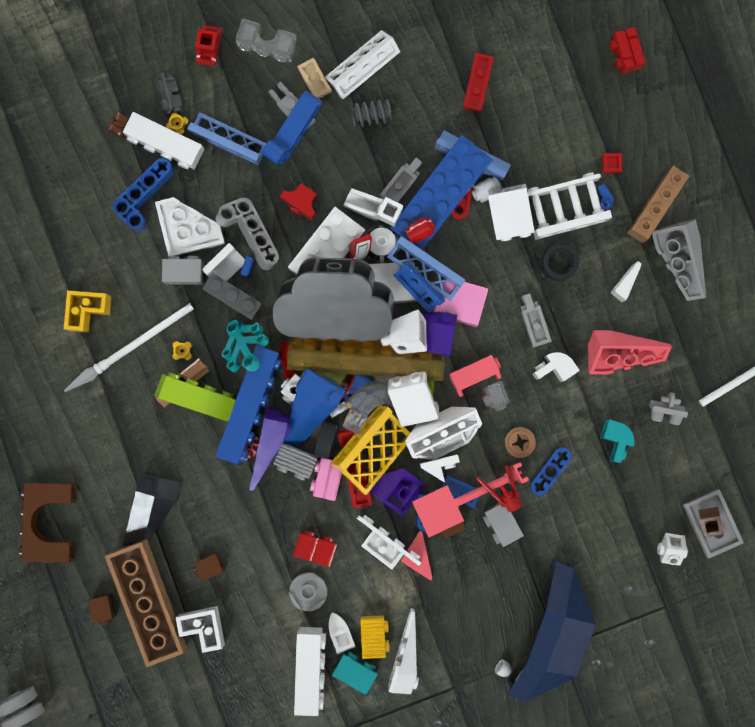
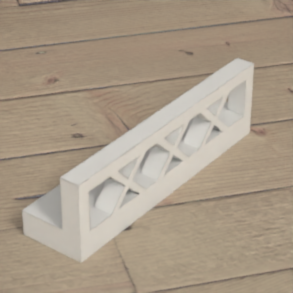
[325,30,400,99]

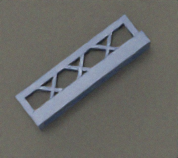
[187,112,266,165]
[435,131,511,183]
[387,236,466,301]

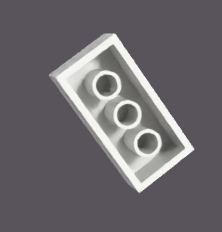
[288,207,366,275]
[294,627,326,716]

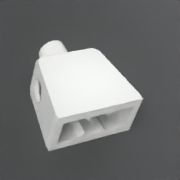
[381,310,427,354]

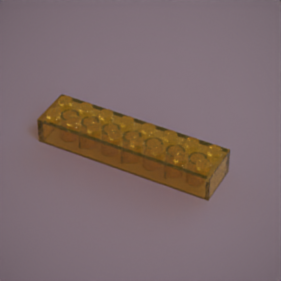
[287,337,445,381]

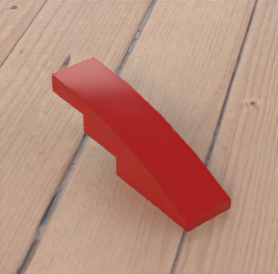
[338,427,372,509]

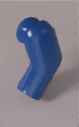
[597,183,614,211]

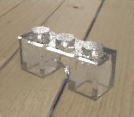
[235,18,298,62]

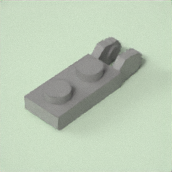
[268,82,316,129]

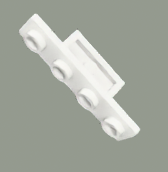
[357,515,421,570]

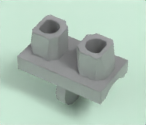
[649,392,688,425]

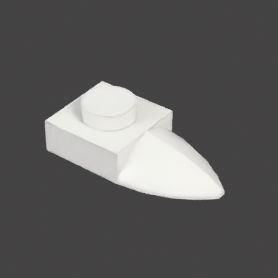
[330,401,349,418]
[329,613,355,654]

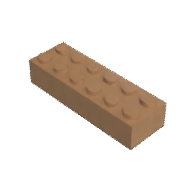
[105,539,187,667]

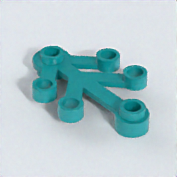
[222,320,269,372]

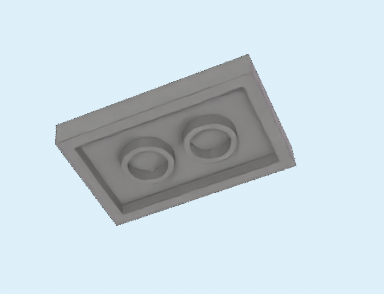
[683,489,744,559]

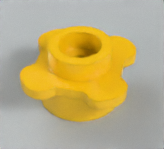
[166,113,188,135]
[173,341,192,360]

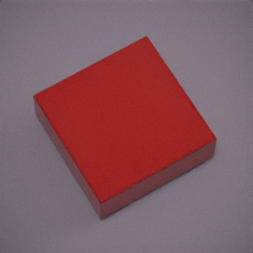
[602,153,622,173]

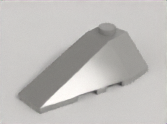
[652,219,706,301]

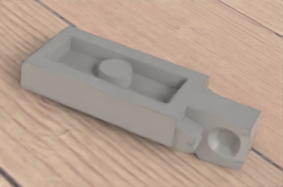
[380,158,422,203]
[520,293,552,348]

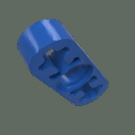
[530,447,571,496]

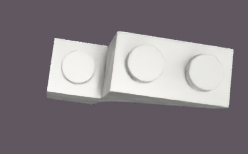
[343,188,403,227]

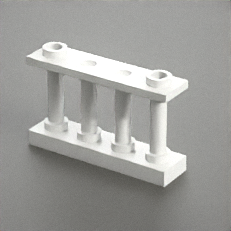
[527,172,612,240]

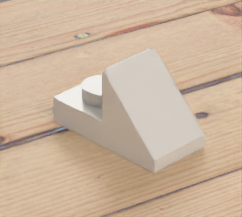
[420,454,460,482]

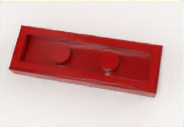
[463,53,494,113]

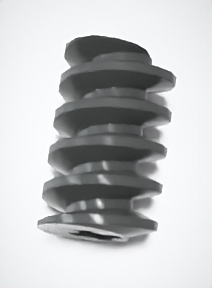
[351,99,392,128]

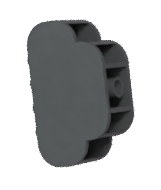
[273,257,394,342]

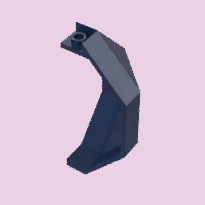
[508,559,596,702]

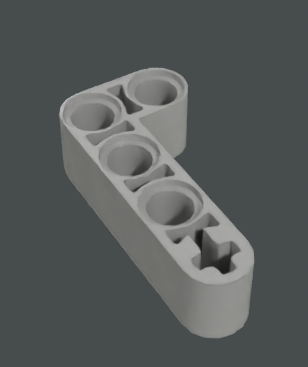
[216,198,279,270]

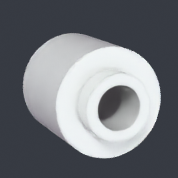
[472,177,502,203]

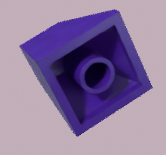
[369,469,426,516]

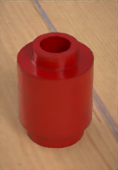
[405,216,436,243]

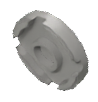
[289,572,327,611]

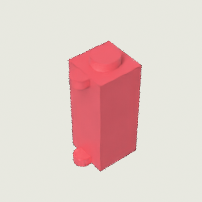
[449,355,501,397]

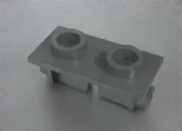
[157,73,182,116]

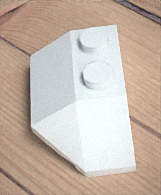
[405,407,482,460]

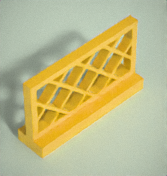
[330,405,410,495]

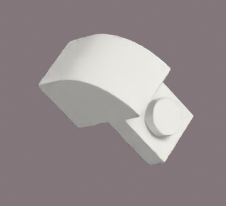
[532,352,580,382]

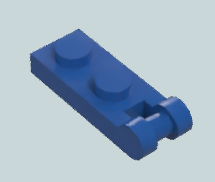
[393,261,445,313]

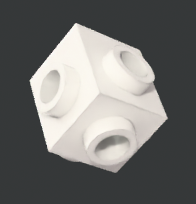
[281,374,300,405]
[657,533,688,565]

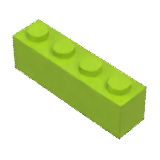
[154,372,236,422]

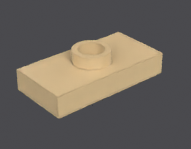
[297,57,332,99]

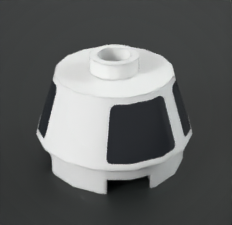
[366,225,400,263]

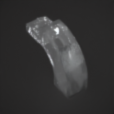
[342,381,393,434]

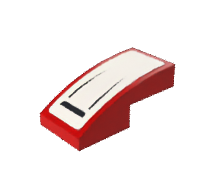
[346,234,372,260]

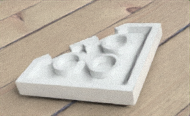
[155,197,225,256]

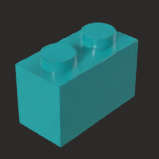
[332,651,378,695]

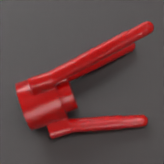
[477,465,521,512]

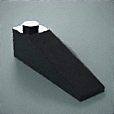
[123,472,183,547]

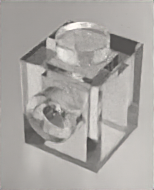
[482,381,510,412]

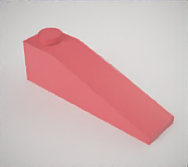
[588,330,672,374]

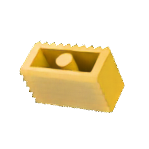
[361,615,389,659]

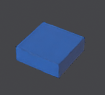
[241,256,255,278]

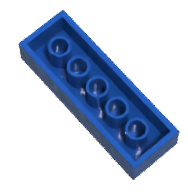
[390,135,493,250]
[215,345,283,465]

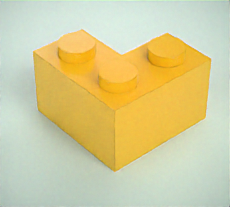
[64,291,111,333]

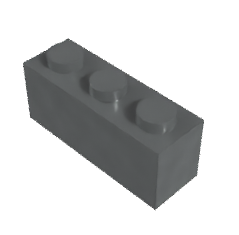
[202,273,263,321]

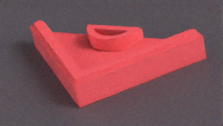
[401,531,432,581]

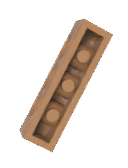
[627,166,689,243]

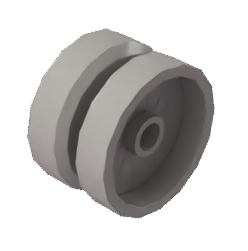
[0,686,45,727]

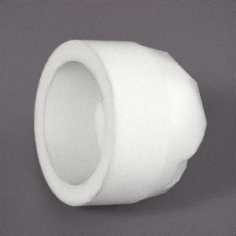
[495,659,512,677]

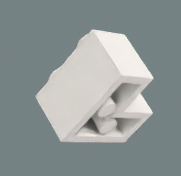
[176,606,225,653]

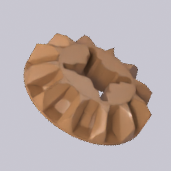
[505,427,536,458]

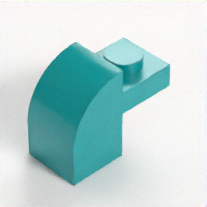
[600,419,634,463]

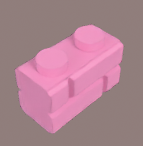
[310,458,342,501]

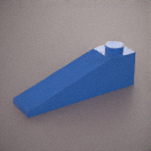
[284,368,346,448]

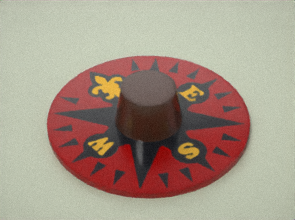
[340,375,355,400]

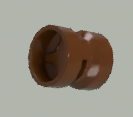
[106,112,129,138]

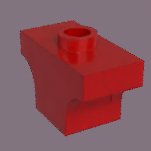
[195,25,222,67]
[280,183,317,221]

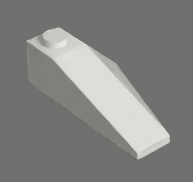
[388,608,419,694]

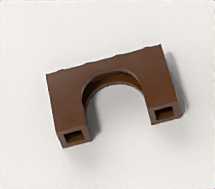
[19,482,76,563]

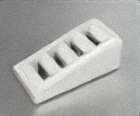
[611,262,641,302]

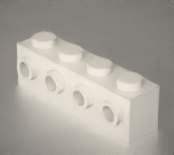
[123,112,204,170]

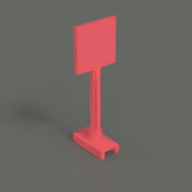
[412,462,529,537]

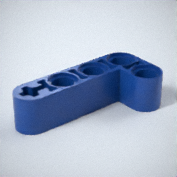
[261,91,323,165]
[112,158,174,232]

